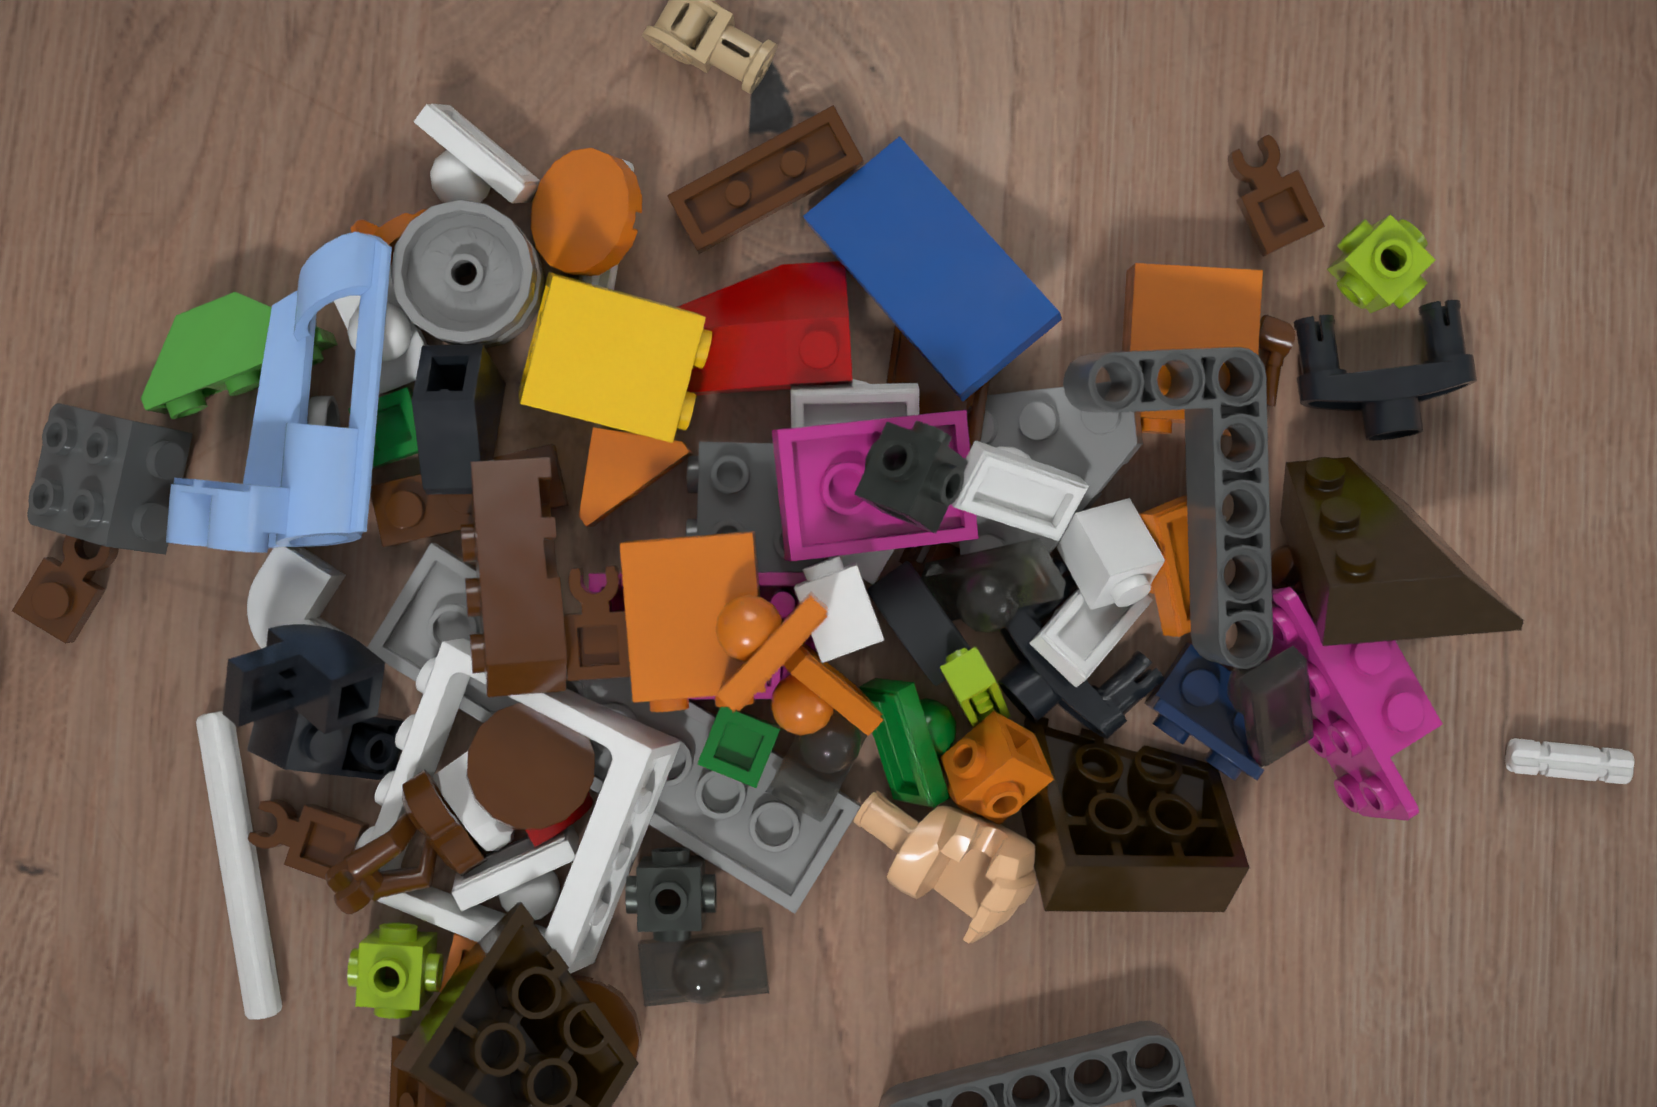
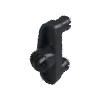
[1293,300,1477,441]
[990,557,1165,739]

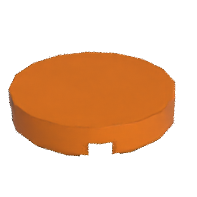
[531,148,643,276]

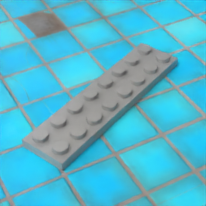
[367,543,861,914]

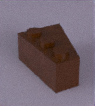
[460,457,567,697]

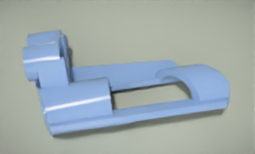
[166,232,392,553]

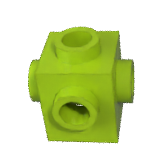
[1327,214,1435,313]
[347,922,444,1019]

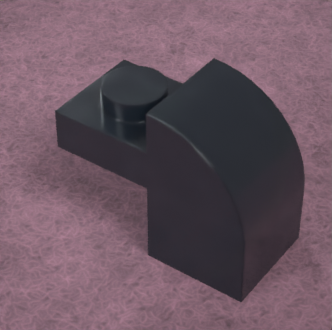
[222,624,385,734]

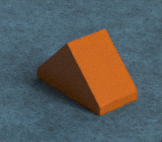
[579,427,693,527]

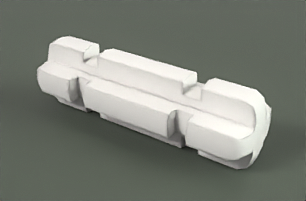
[1505,738,1635,784]

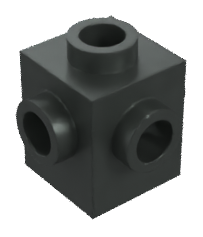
[854,421,969,534]
[625,847,717,942]

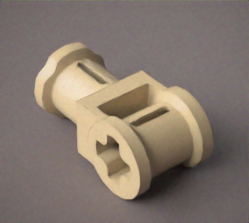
[642,0,778,94]

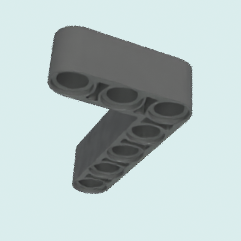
[1063,347,1273,669]
[879,1021,1196,1107]

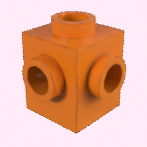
[940,711,1054,825]

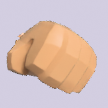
[854,791,1036,943]

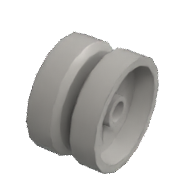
[390,200,545,349]

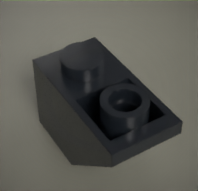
[412,344,506,495]
[247,708,405,780]

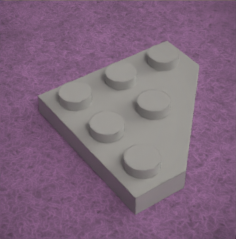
[959,382,1143,587]

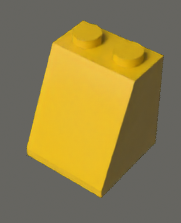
[518,272,712,443]

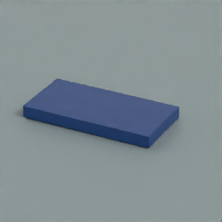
[803,136,1062,402]

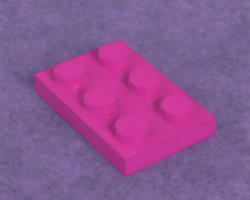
[772,410,979,562]

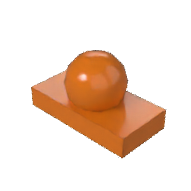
[1139,496,1191,637]
[716,592,828,712]
[771,642,883,736]

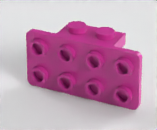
[1268,587,1443,821]

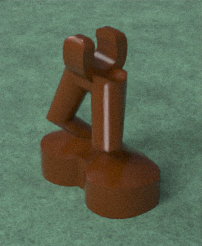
[325,769,488,914]

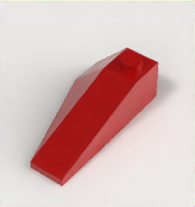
[677,261,853,395]

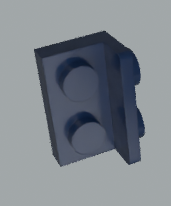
[1144,643,1294,781]

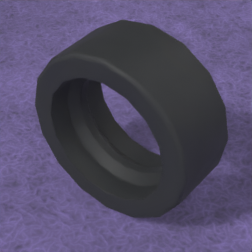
[868,561,971,686]

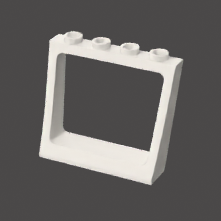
[355,638,682,974]

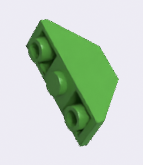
[141,292,338,419]

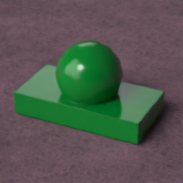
[859,678,956,808]

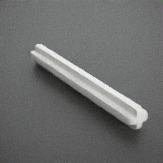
[196,711,282,1019]

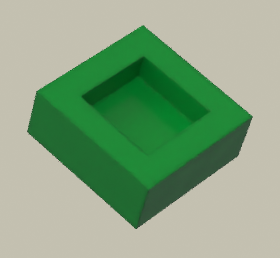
[348,387,418,469]
[697,707,781,788]

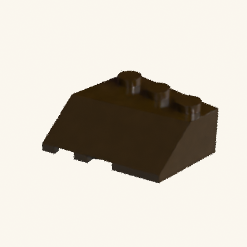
[1280,457,1524,646]
[1020,717,1250,912]
[393,902,639,1107]

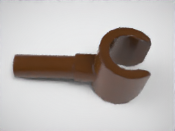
[1259,315,1296,407]

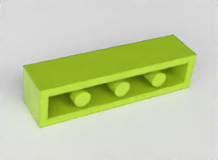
[940,647,1011,728]

